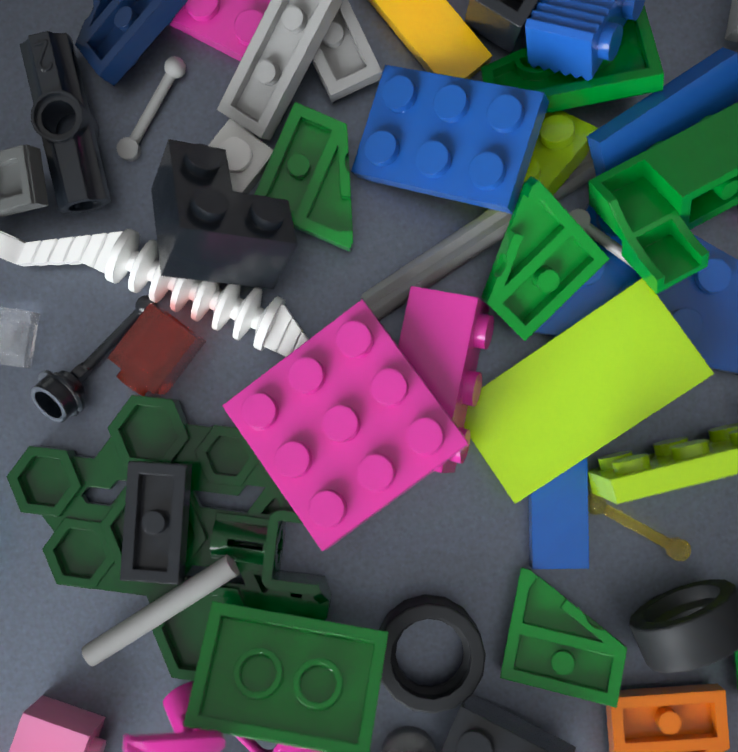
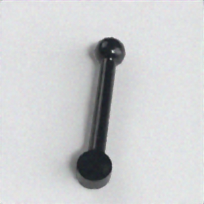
[70,295,158,383]

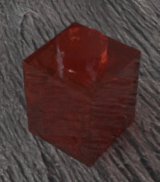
[107,303,206,396]

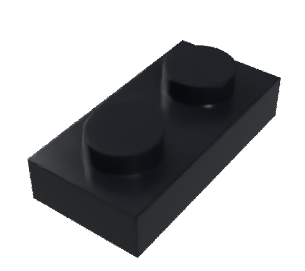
[120,460,192,585]

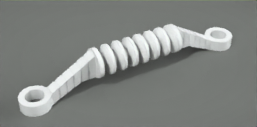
[0,229,309,357]

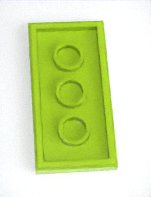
[464,278,714,504]

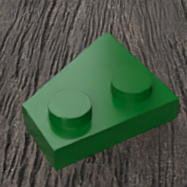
[500,567,627,708]

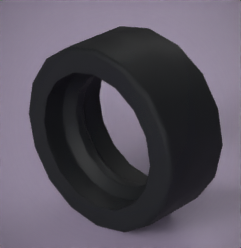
[629,579,738,673]
[379,594,486,714]

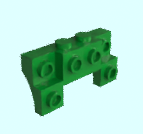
[588,102,738,294]

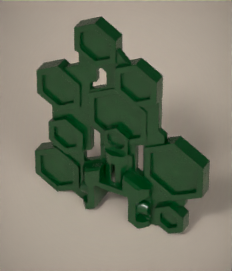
[7,395,332,681]

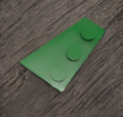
[481,5,664,113]

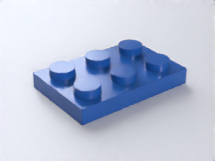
[351,65,549,214]

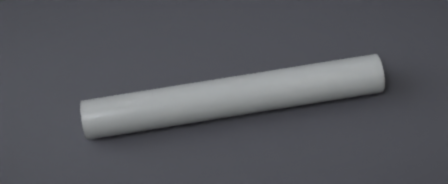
[81,555,239,667]

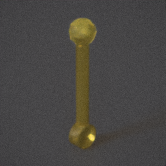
[588,494,691,562]

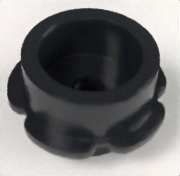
[30,370,85,423]

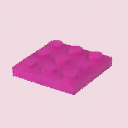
[222,300,470,551]

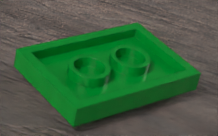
[183,601,389,752]

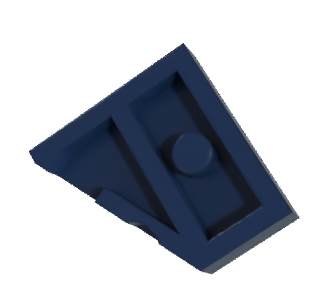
[75,0,188,86]

